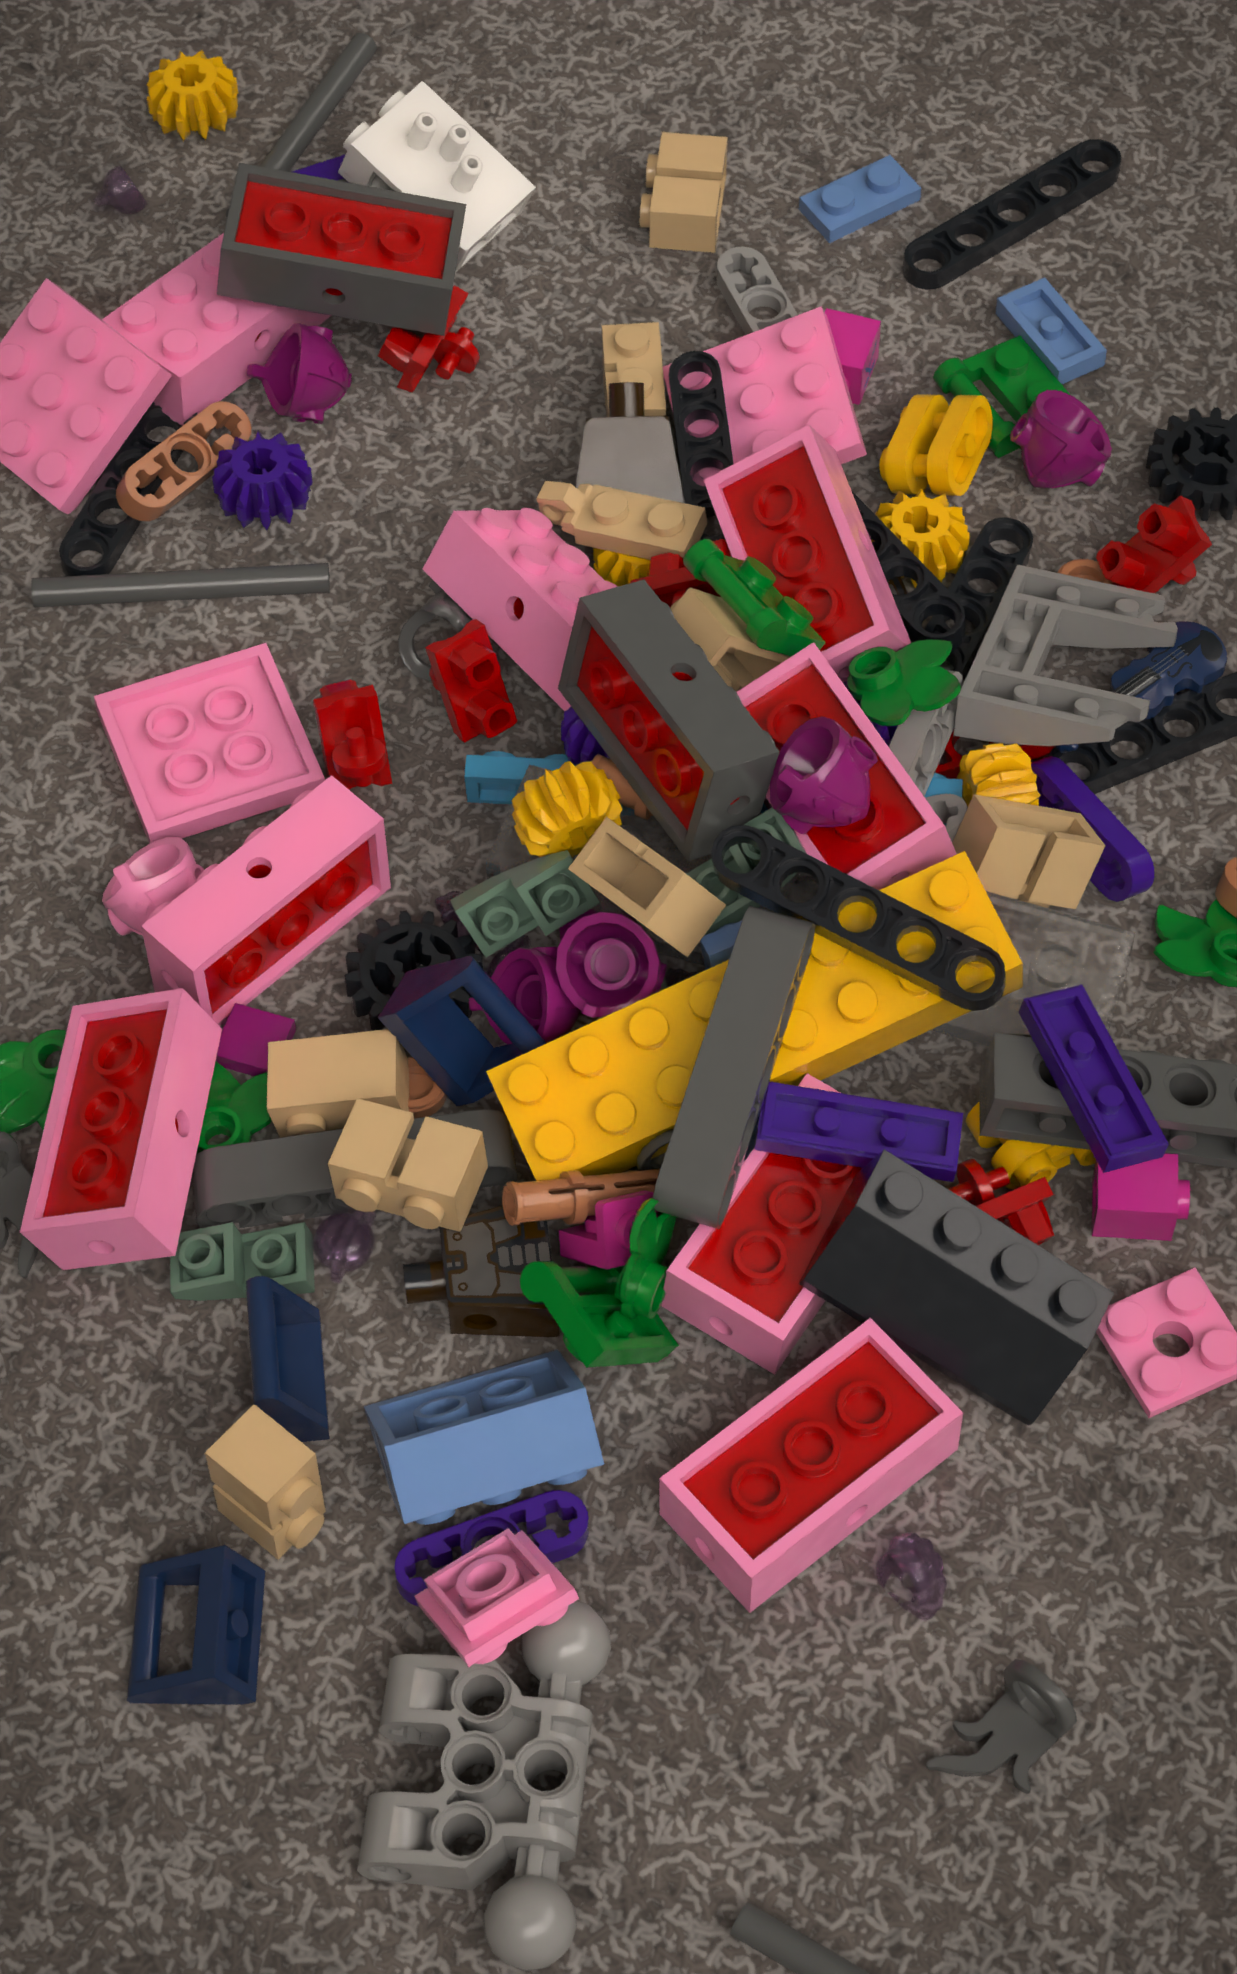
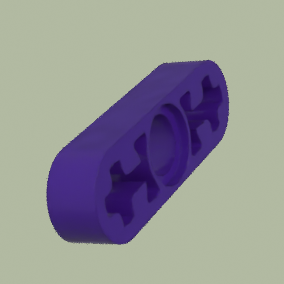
[1031,756,1155,902]
[394,1490,589,1607]

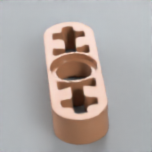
[116,401,252,521]

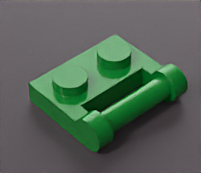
[933,335,1070,458]
[683,539,826,656]
[520,1261,679,1368]

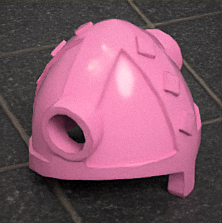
[102,837,204,936]

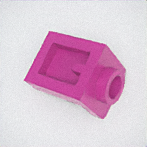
[559,1190,659,1270]

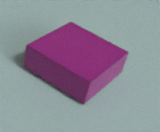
[216,1003,296,1076]

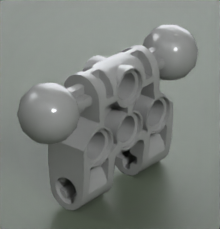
[357,1601,611,1971]

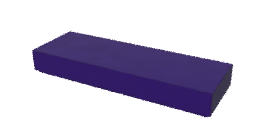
[1018,984,1169,1173]
[754,1082,963,1182]

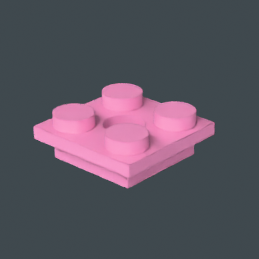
[1096,1268,1237,1418]
[414,1528,579,1667]

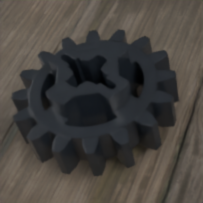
[1146,407,1237,521]
[344,910,483,1031]

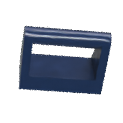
[378,956,546,1106]
[246,1276,330,1442]
[127,1545,265,1705]

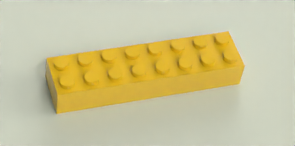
[486,851,1023,1181]

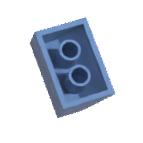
[364,1350,604,1525]

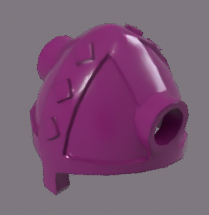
[247,323,352,424]
[1010,390,1112,488]
[770,716,877,834]
[556,912,667,1018]
[469,947,581,1045]

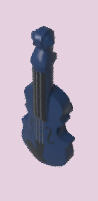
[1054,621,1227,753]

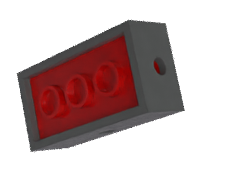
[217,163,467,336]
[558,579,780,861]

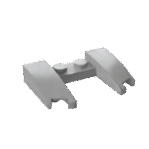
[953,564,1178,746]

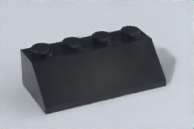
[799,1150,1114,1426]

